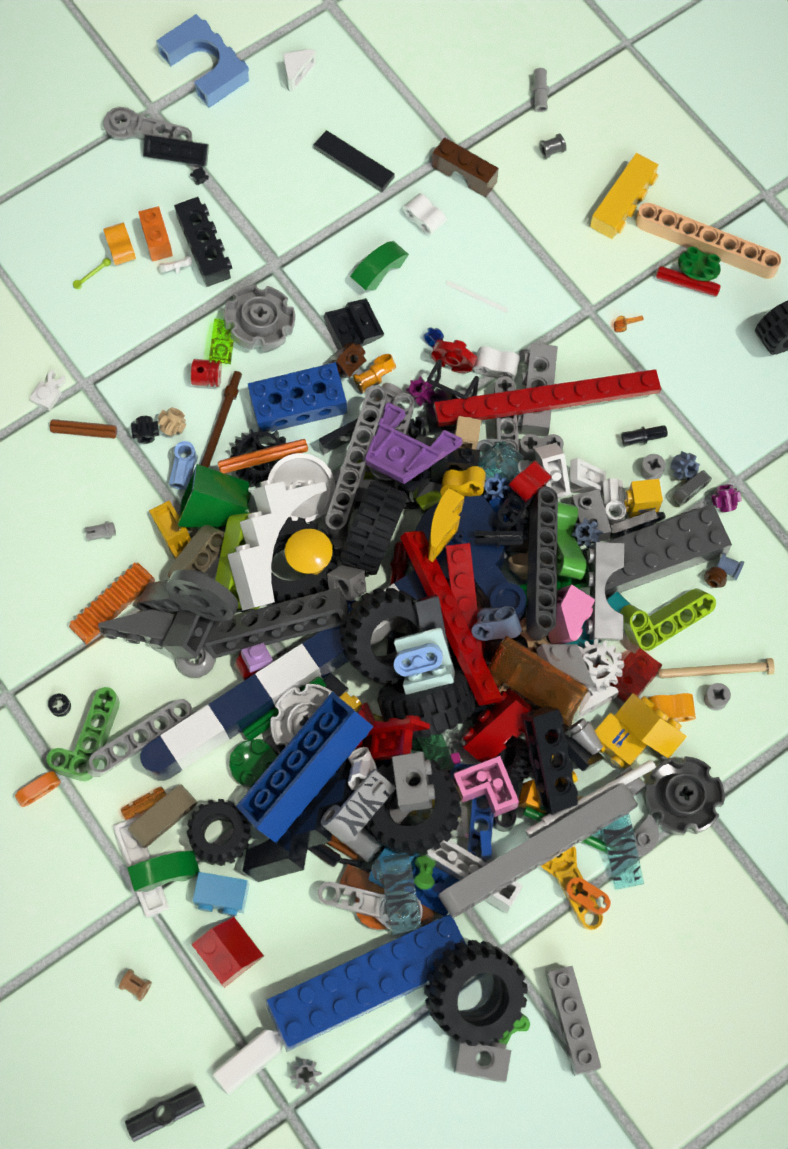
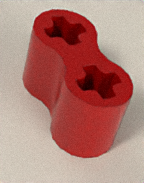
[508,460,552,502]

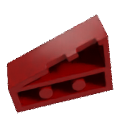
[461,688,533,763]

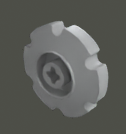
[224,285,296,351]

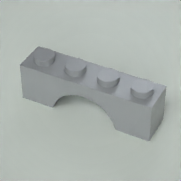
[586,542,624,641]

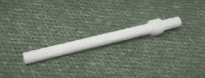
[525,759,656,839]

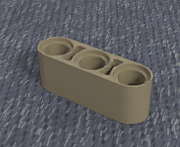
[168,525,225,579]
[127,784,198,848]

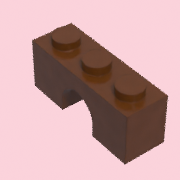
[432,137,499,197]

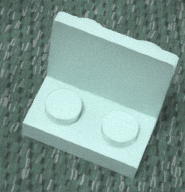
[394,628,455,695]

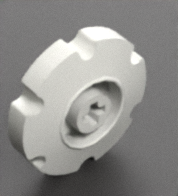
[271,684,332,746]

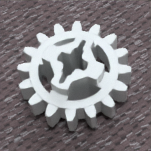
[578,639,624,692]

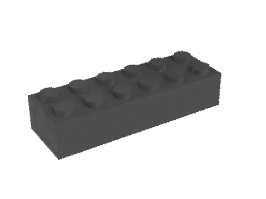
[583,504,732,598]

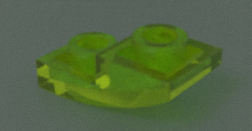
[209,318,234,365]

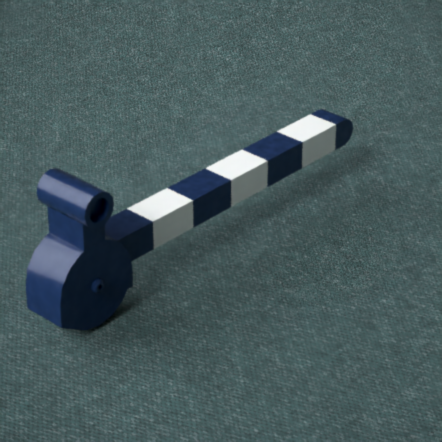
[140,496,526,781]

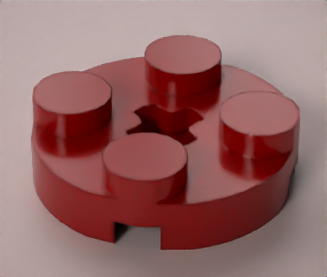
[431,340,478,373]

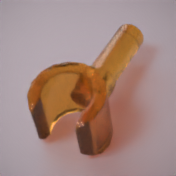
[614,315,644,333]

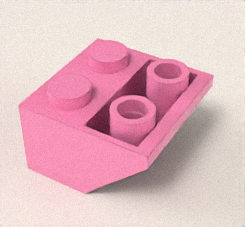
[548,585,595,644]

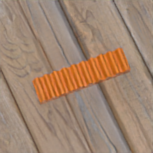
[69,562,155,645]

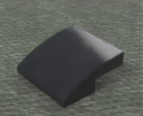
[323,298,384,350]

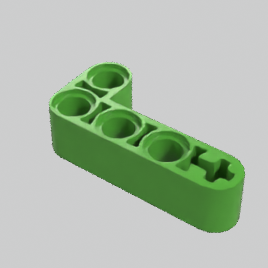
[557,502,586,580]
[46,687,120,782]

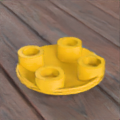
[285,529,333,575]

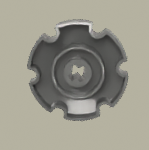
[644,756,725,836]

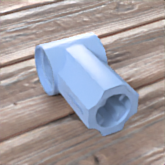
[169,441,198,490]

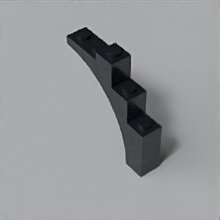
[243,748,357,882]

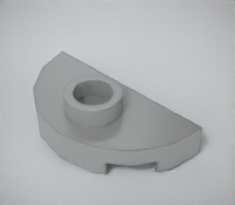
[619,814,659,857]

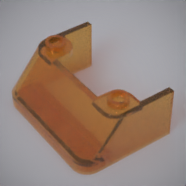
[488,636,591,728]

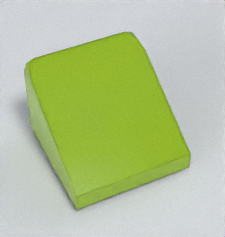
[416,490,442,514]

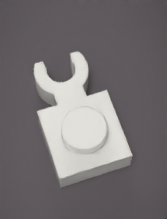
[29,370,66,412]

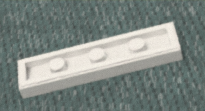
[113,817,170,918]

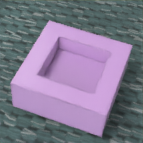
[241,643,273,673]

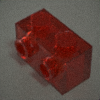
[610,648,663,702]

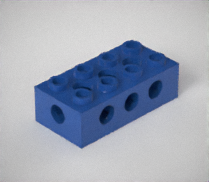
[247,362,348,432]

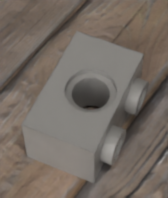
[392,752,435,812]
[455,1042,512,1083]

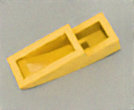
[428,488,465,562]
[149,500,198,560]

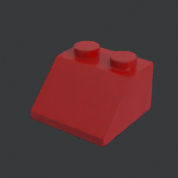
[191,917,265,988]

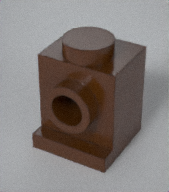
[328,343,367,378]

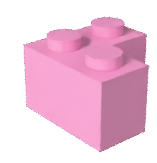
[453,756,519,817]

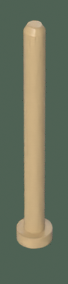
[658,658,775,678]

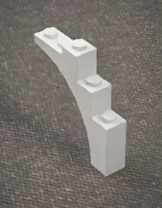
[228,479,327,611]

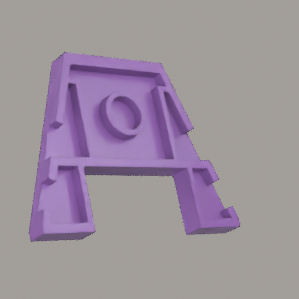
[365,402,462,484]

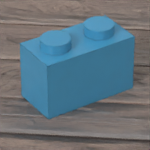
[193,872,250,916]

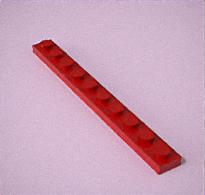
[434,369,662,427]

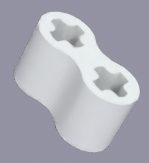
[403,193,447,236]
[473,346,520,380]

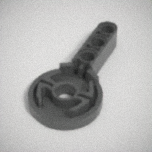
[137,570,238,622]

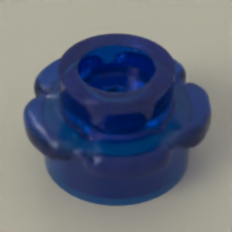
[424,327,444,348]

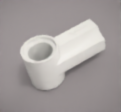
[603,478,626,527]
[348,747,378,790]

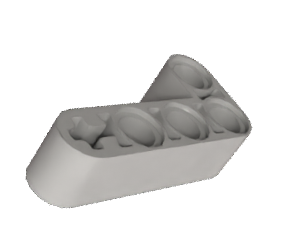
[476,376,519,467]

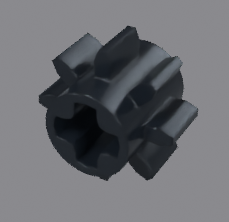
[131,416,159,444]

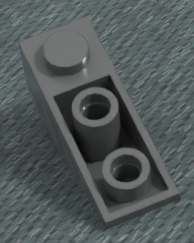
[98,609,175,649]

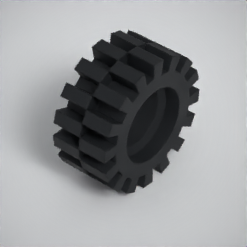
[495,736,532,783]

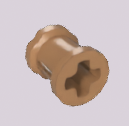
[118,969,152,1002]

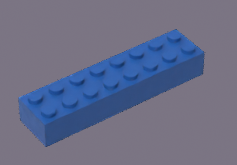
[265,914,466,1052]

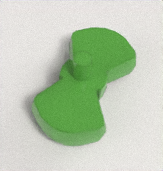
[413,856,436,890]
[497,1014,530,1045]

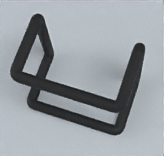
[427,359,479,399]

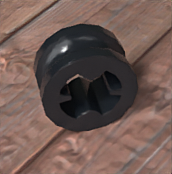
[48,693,71,717]

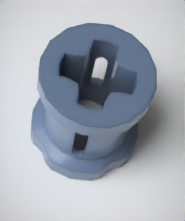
[717,553,745,581]

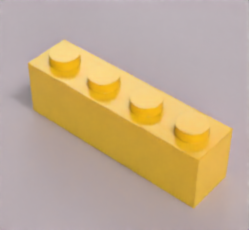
[590,152,659,240]

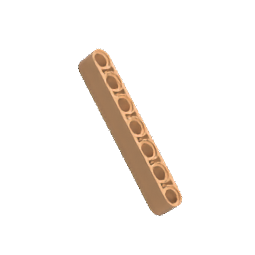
[636,203,782,279]

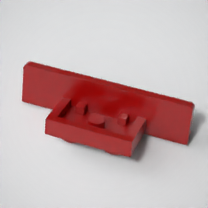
[364,715,430,761]

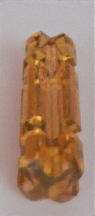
[121,787,167,820]

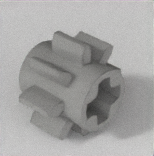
[290,1059,322,1093]

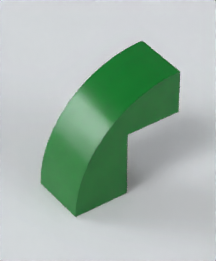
[350,241,409,290]
[127,851,200,892]

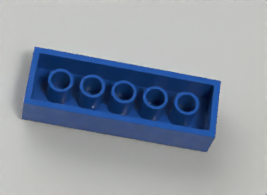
[236,691,374,843]

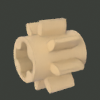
[157,407,187,436]

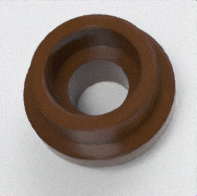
[704,567,727,588]

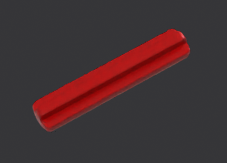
[656,266,721,297]

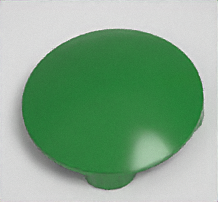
[678,247,721,281]
[229,739,277,787]

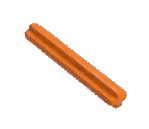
[218,439,308,474]

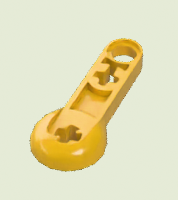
[541,846,603,931]

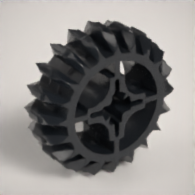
[230,426,286,487]

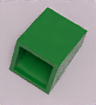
[177,464,251,527]

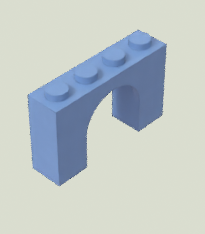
[156,14,249,108]

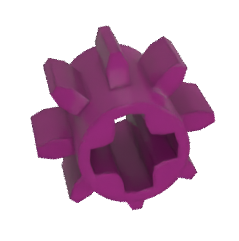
[406,376,435,407]
[711,484,742,512]

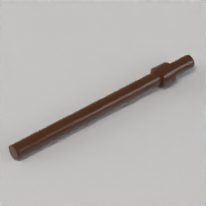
[200,371,242,468]

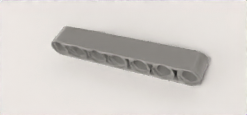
[325,385,387,537]

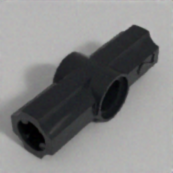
[124,1086,206,1143]

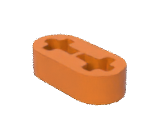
[14,771,61,807]
[565,878,611,915]

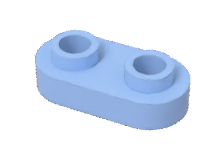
[394,643,443,676]

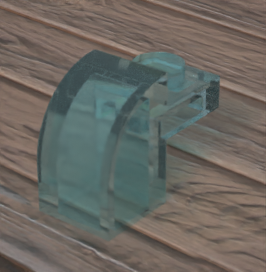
[480,441,524,480]

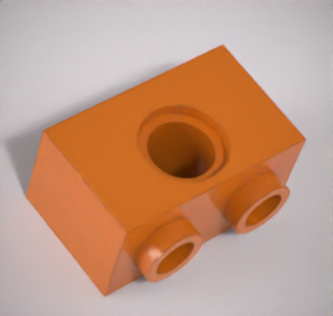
[138,206,173,262]

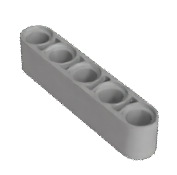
[86,699,192,777]

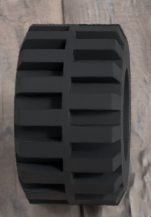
[755,300,788,355]
[187,799,251,866]

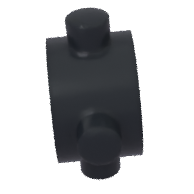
[190,167,209,185]

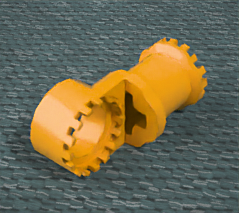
[353,354,396,393]

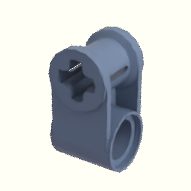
[472,606,522,641]

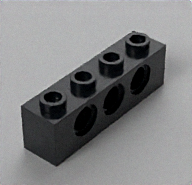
[174,197,233,287]
[521,706,578,814]

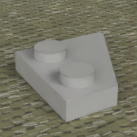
[536,644,594,690]

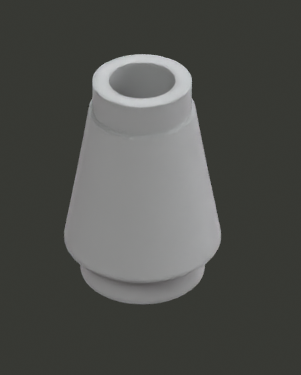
[569,718,603,755]

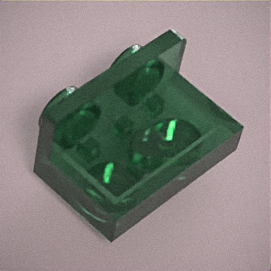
[411,733,455,771]

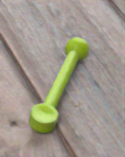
[73,258,111,290]

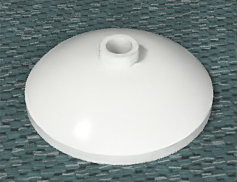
[267,453,336,522]

